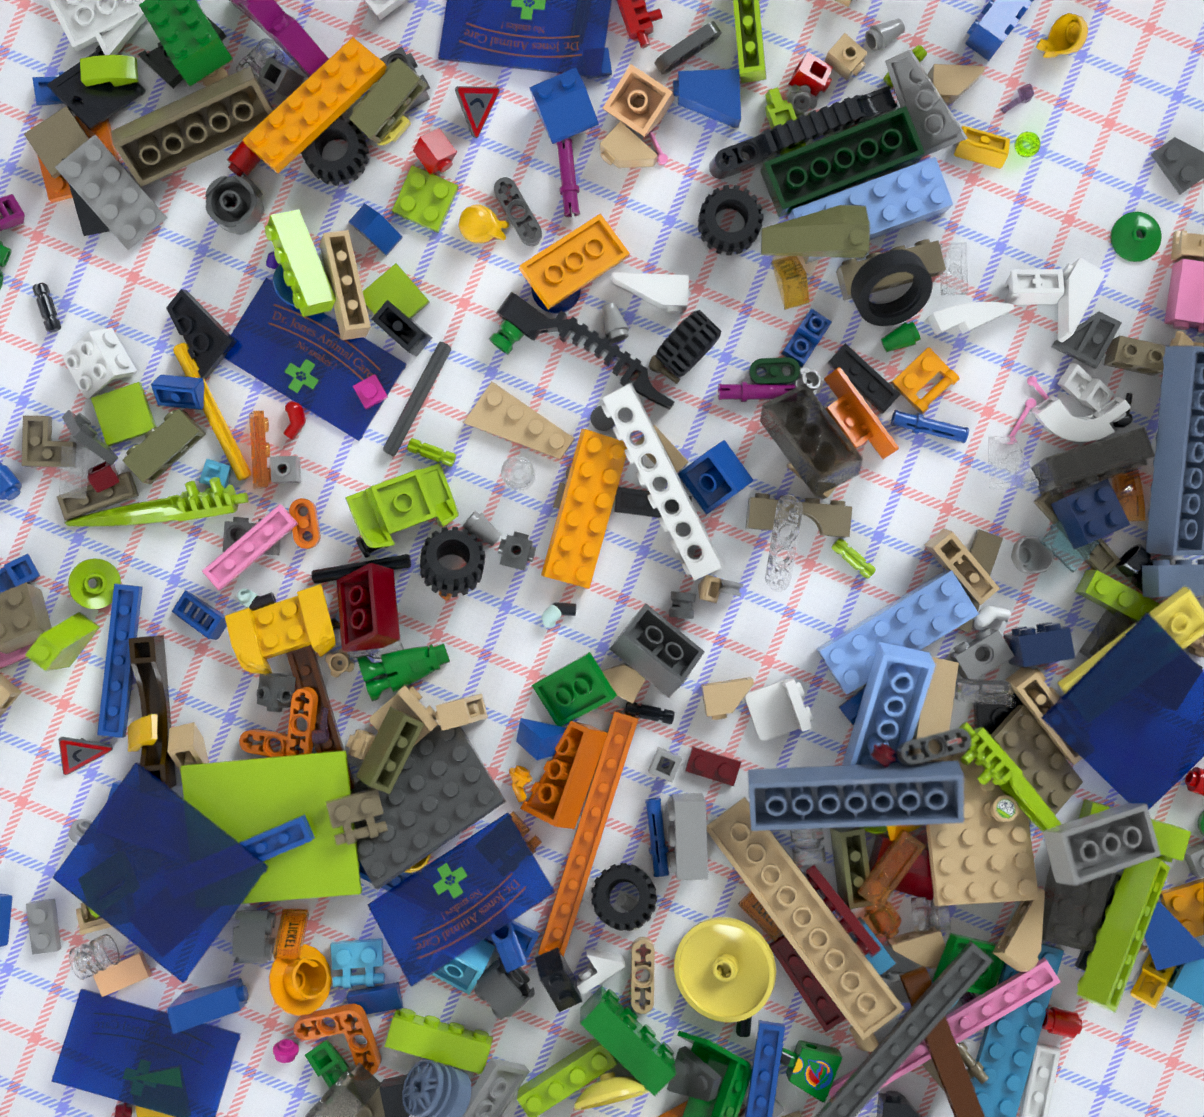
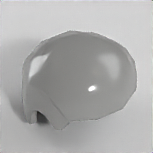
[1011,536,1054,574]

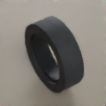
[851,249,933,326]

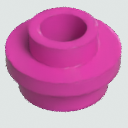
[273,1039,299,1063]

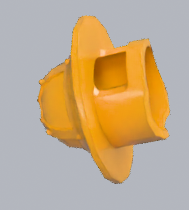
[269,944,332,1016]

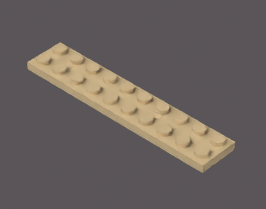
[707,797,905,1040]

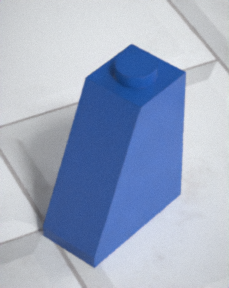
[673,69,741,128]
[1144,902,1204,970]
[167,978,248,1034]

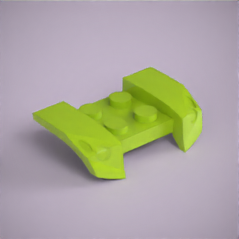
[345,463,459,548]

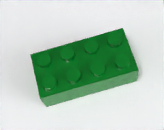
[139,0,233,86]
[580,986,676,1097]

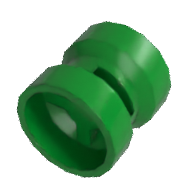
[489,319,524,355]

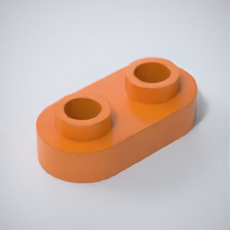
[289,498,321,549]

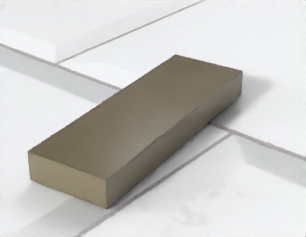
[56,472,139,521]

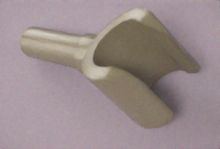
[649,355,680,384]

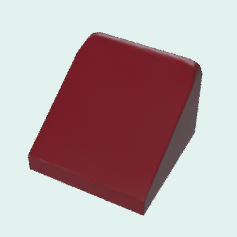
[87,461,119,493]

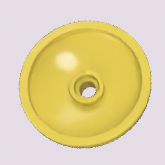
[574,1072,649,1111]

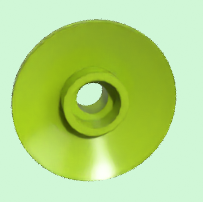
[68,558,121,609]

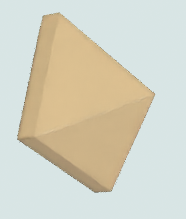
[698,575,722,603]

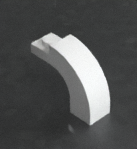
[1031,396,1131,442]

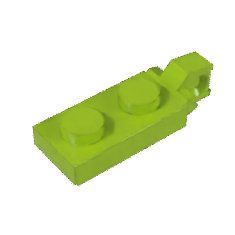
[765,87,806,155]

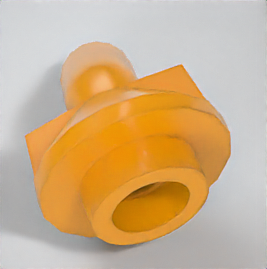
[509,765,533,802]

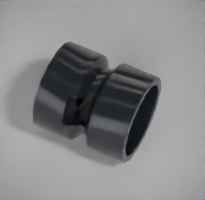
[1115,544,1157,592]

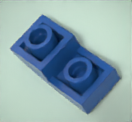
[781,308,832,367]

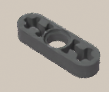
[654,21,722,75]
[494,177,542,246]
[897,728,971,766]

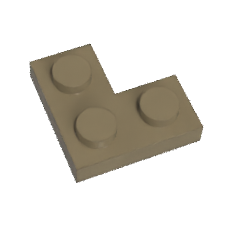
[22,415,77,468]

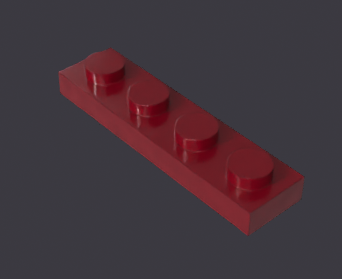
[806,865,881,958]
[768,934,847,1032]

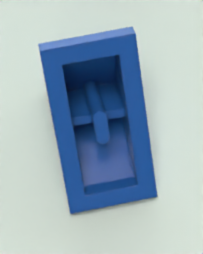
[348,203,403,256]
[516,718,566,761]

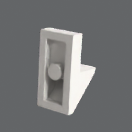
[577,949,625,995]

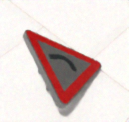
[455,86,500,138]
[58,737,113,775]

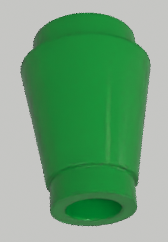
[881,321,921,353]

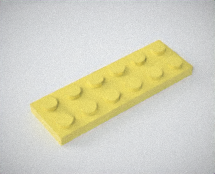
[1057,586,1204,722]

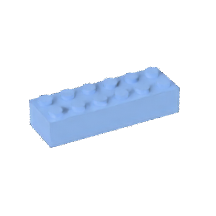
[788,157,953,264]
[817,570,979,695]
[842,642,936,766]

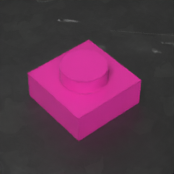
[353,374,388,409]

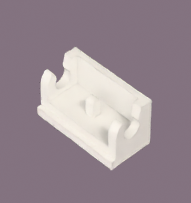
[1005,269,1065,305]

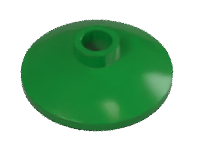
[1111,212,1162,262]

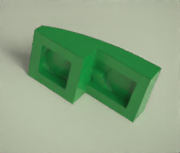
[305,1040,357,1096]

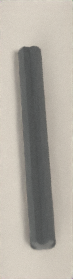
[383,341,451,456]

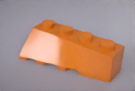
[520,721,608,829]

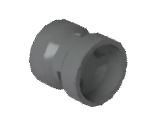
[669,591,696,619]

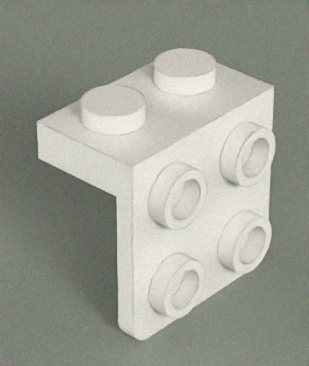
[63,328,137,399]
[745,678,813,741]

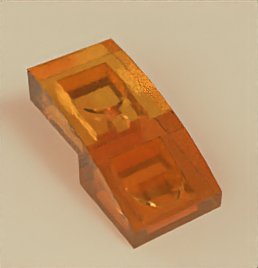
[1112,472,1145,522]

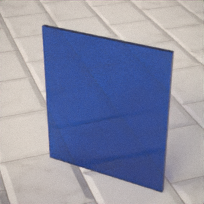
[1041,613,1204,810]
[53,763,269,983]

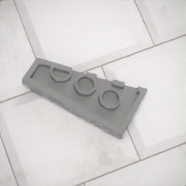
[885,50,968,157]

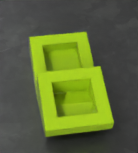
[80,55,139,87]

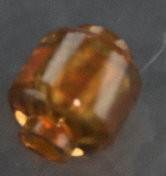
[863,899,902,939]

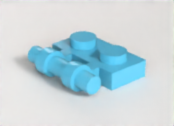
[331,938,385,989]

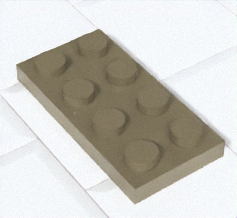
[990,704,1083,815]

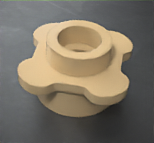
[325,649,355,677]

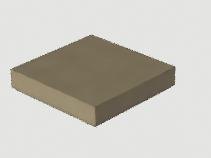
[24,106,89,178]

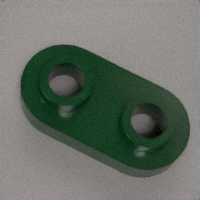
[749,357,800,384]

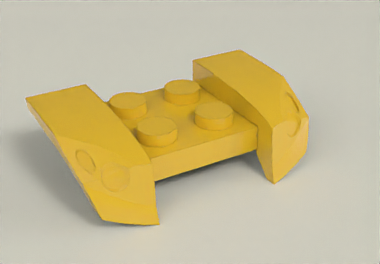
[225,584,336,674]

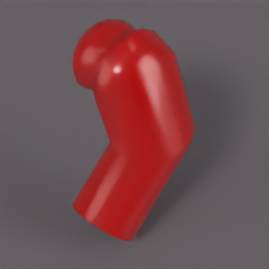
[283,401,306,440]

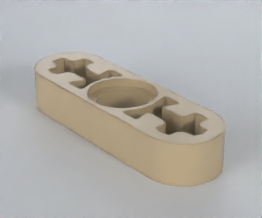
[631,937,655,1014]

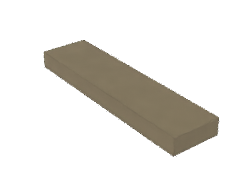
[1034,485,1121,574]
[956,529,1003,633]

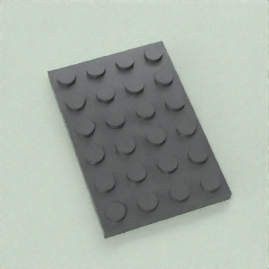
[350,726,506,889]

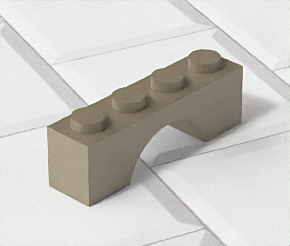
[746,493,852,538]

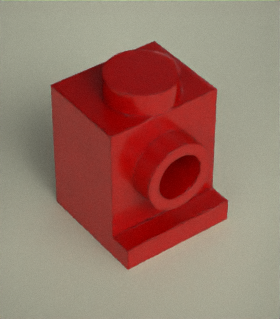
[789,51,833,97]

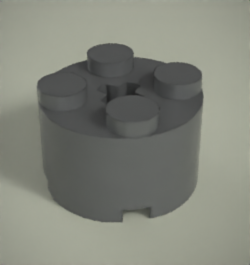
[205,176,264,235]
[232,910,276,964]
[474,957,535,1020]

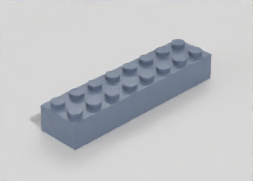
[1146,346,1204,556]
[748,761,964,831]

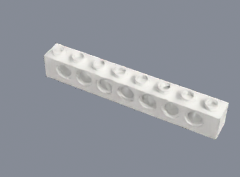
[601,383,722,581]

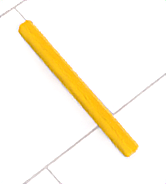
[173,343,251,481]

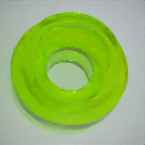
[1014,132,1041,158]

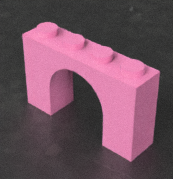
[1164,259,1204,333]

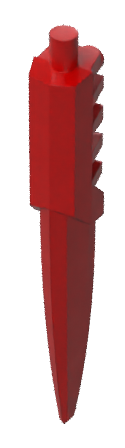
[617,0,663,48]

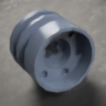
[402,1060,472,1117]

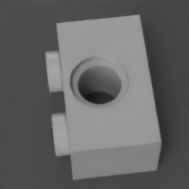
[949,628,1014,683]

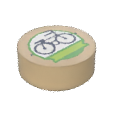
[990,795,1018,822]

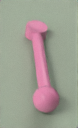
[648,130,668,165]
[1027,376,1049,400]
[1004,398,1036,445]

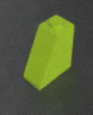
[25,612,100,671]

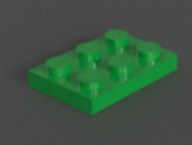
[532,652,617,726]
[932,933,1005,994]

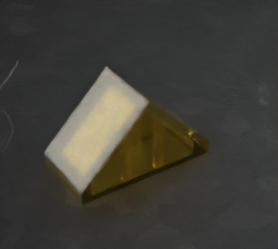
[771,256,809,310]

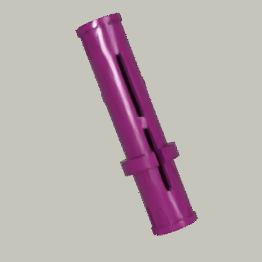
[556,138,580,217]
[718,382,795,402]

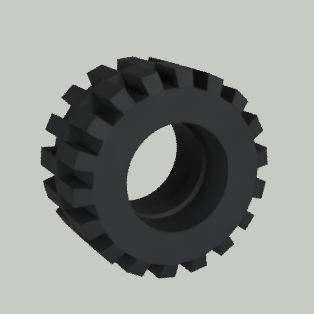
[301,115,369,186]
[698,185,763,255]
[655,310,722,378]
[420,527,485,597]
[591,863,657,931]

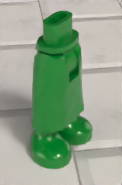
[357,644,450,702]

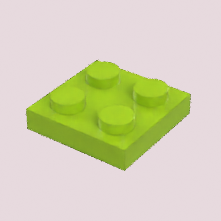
[392,165,459,233]

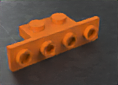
[822,367,899,459]

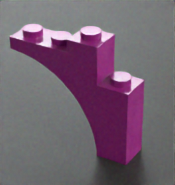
[229,0,329,78]

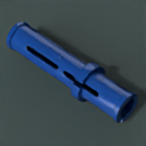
[891,410,969,443]
[645,798,669,877]

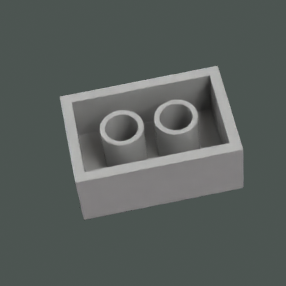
[668,793,708,880]

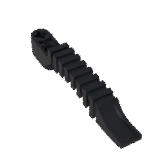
[709,85,898,179]
[496,292,675,409]

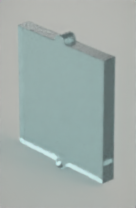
[1041,520,1100,573]

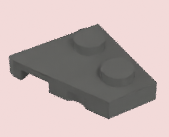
[1150,137,1204,195]
[1052,311,1122,369]
[62,410,118,465]
[667,1046,722,1102]

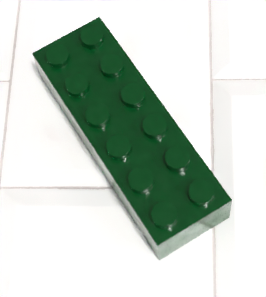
[760,106,925,217]

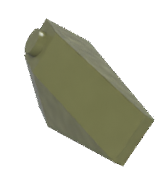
[761,205,870,258]

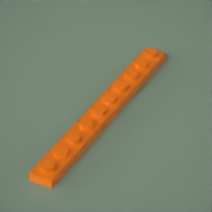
[538,710,639,957]

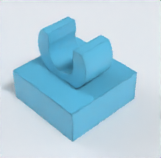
[199,459,232,488]

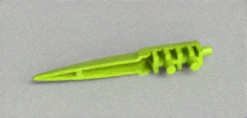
[64,477,249,527]
[959,722,1062,831]

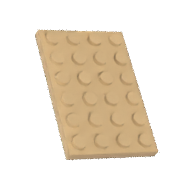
[926,750,1039,906]

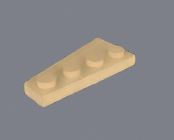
[463,382,575,460]

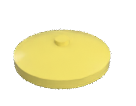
[674,917,776,1022]

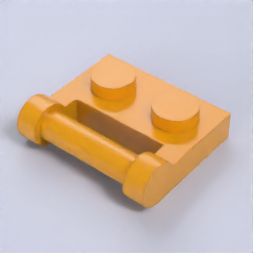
[890,347,960,414]

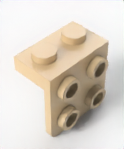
[369,686,438,745]

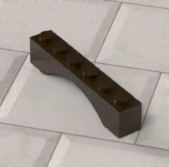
[128,635,176,792]

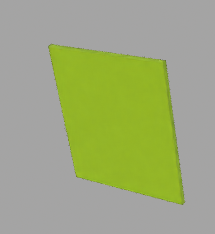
[180,750,362,907]

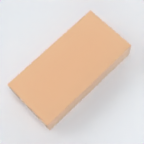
[92,951,152,997]

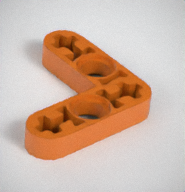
[239,687,318,757]
[293,1004,382,1076]

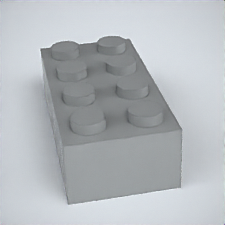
[1042,803,1161,885]

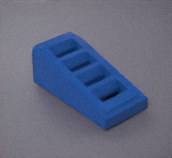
[171,591,227,640]

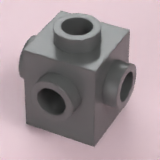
[498,531,536,571]
[256,673,296,712]

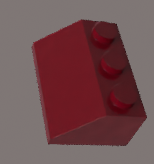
[337,563,400,652]
[869,833,935,902]

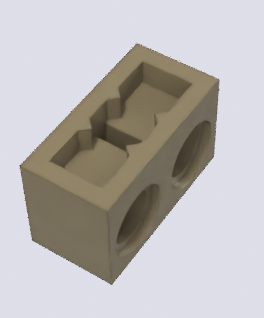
[1104,336,1166,376]

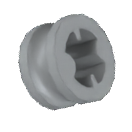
[719,579,744,597]

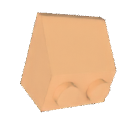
[602,64,675,137]

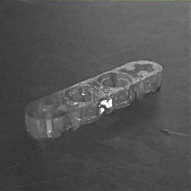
[765,495,803,592]

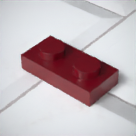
[685,746,741,786]

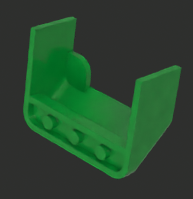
[677,1031,752,1117]

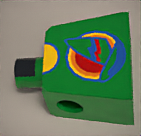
[780,1040,843,1103]

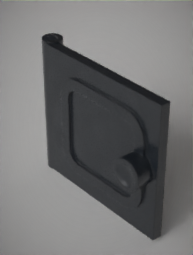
[47,45,146,130]

